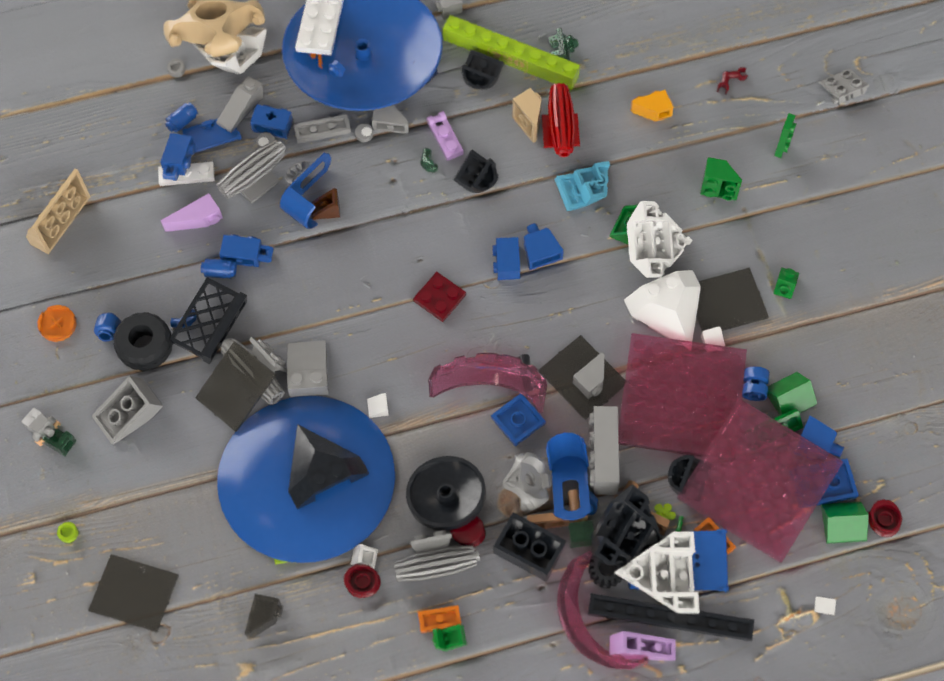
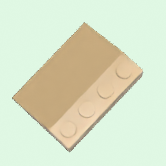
[26,169,90,254]

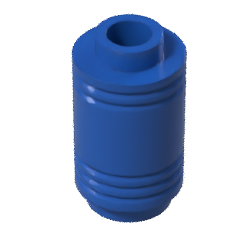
[165,103,198,133]
[201,258,237,279]

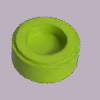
[57,522,78,543]

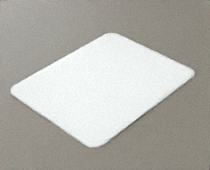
[814,596,836,615]

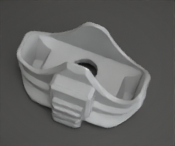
[503,452,551,512]

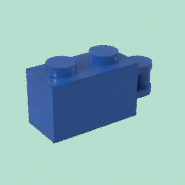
[160,133,196,181]
[219,234,274,267]

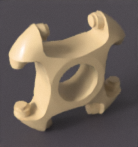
[163,0,265,57]

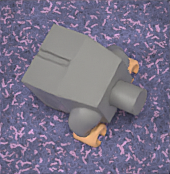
[21,407,61,446]

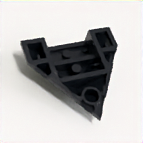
[288,425,369,510]
[591,485,663,565]

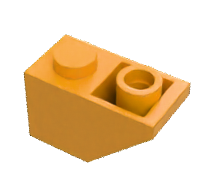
[630,90,674,122]

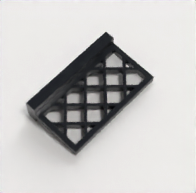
[170,277,247,364]

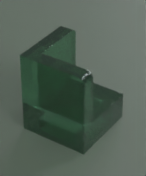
[42,429,76,457]
[568,520,594,548]

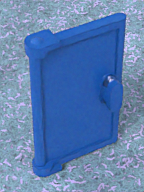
[182,118,242,155]
[690,529,729,592]

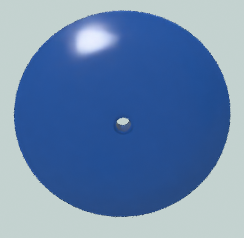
[282,0,442,111]
[217,396,395,563]

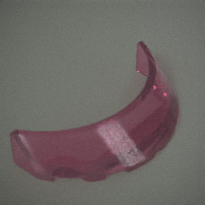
[428,353,547,413]
[557,551,649,670]

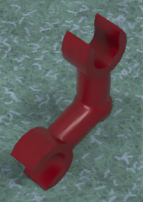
[717,67,748,95]

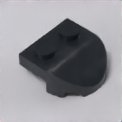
[461,49,505,90]
[453,149,498,193]
[668,455,713,503]

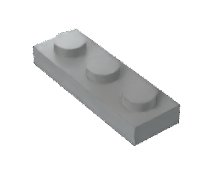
[294,114,351,144]

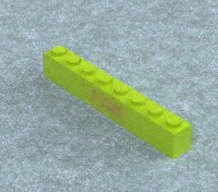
[443,15,580,90]

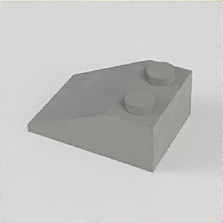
[287,340,329,398]
[92,376,163,445]

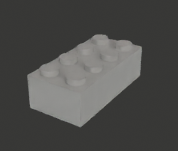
[588,406,620,495]

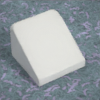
[701,327,725,353]
[367,393,389,418]
[350,544,378,569]

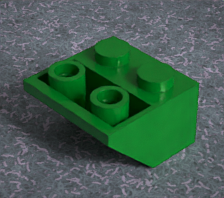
[700,157,742,201]

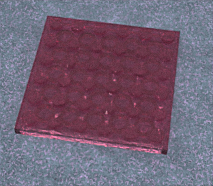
[618,333,747,462]
[677,399,843,563]

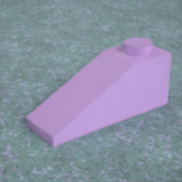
[161,193,223,232]
[610,631,676,661]

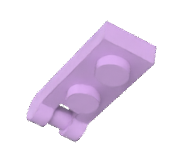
[426,111,464,161]

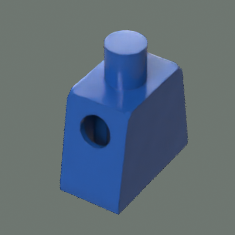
[523,223,563,270]
[793,416,844,462]

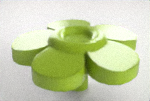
[654,503,676,520]

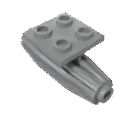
[217,140,286,204]
[221,337,287,405]
[393,530,480,581]

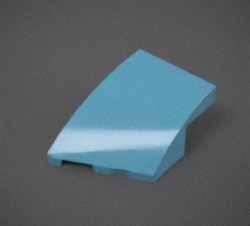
[555,161,610,211]

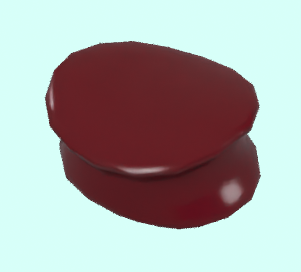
[868,499,902,537]
[450,517,486,547]
[344,564,381,598]

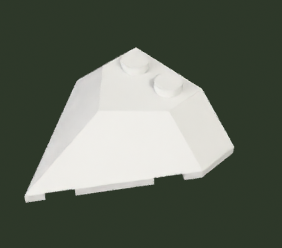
[193,27,267,74]
[627,201,693,278]
[624,270,701,351]
[614,532,699,613]

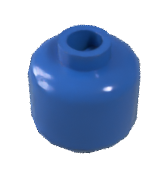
[94,313,121,341]

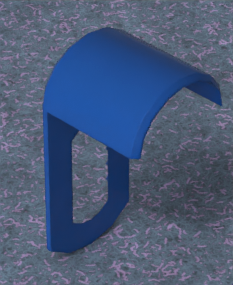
[280,152,331,229]
[546,432,591,520]

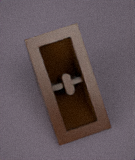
[310,188,340,220]

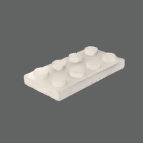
[295,0,344,55]

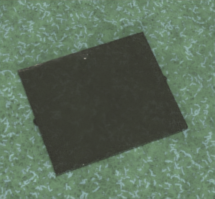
[696,268,769,331]
[538,335,628,420]
[195,341,277,432]
[88,554,179,632]

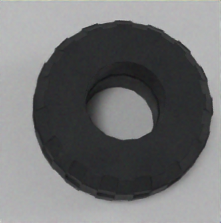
[113,312,173,371]

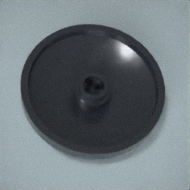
[406,456,486,531]

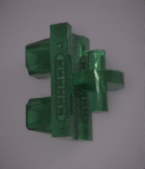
[549,28,579,61]

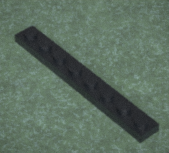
[588,593,754,642]

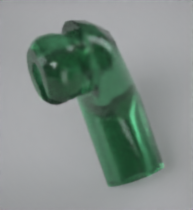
[420,148,438,173]

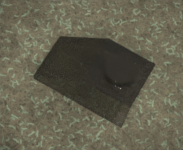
[244,594,283,639]

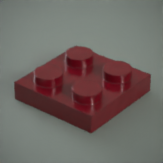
[413,271,466,322]

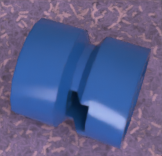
[742,366,770,401]

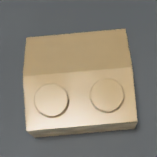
[512,88,542,143]

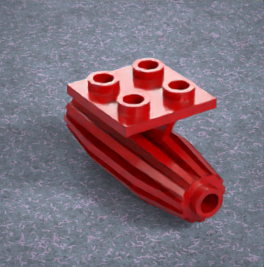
[541,83,580,157]

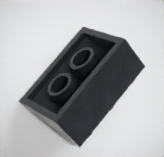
[493,512,567,582]

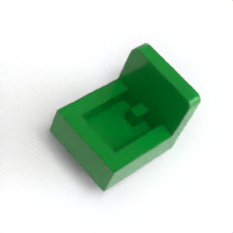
[773,267,799,299]
[432,624,467,652]

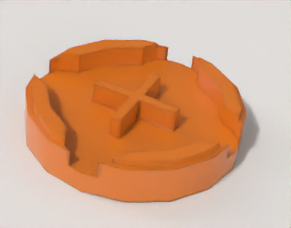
[37,305,77,342]

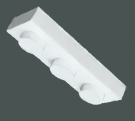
[158,162,215,186]

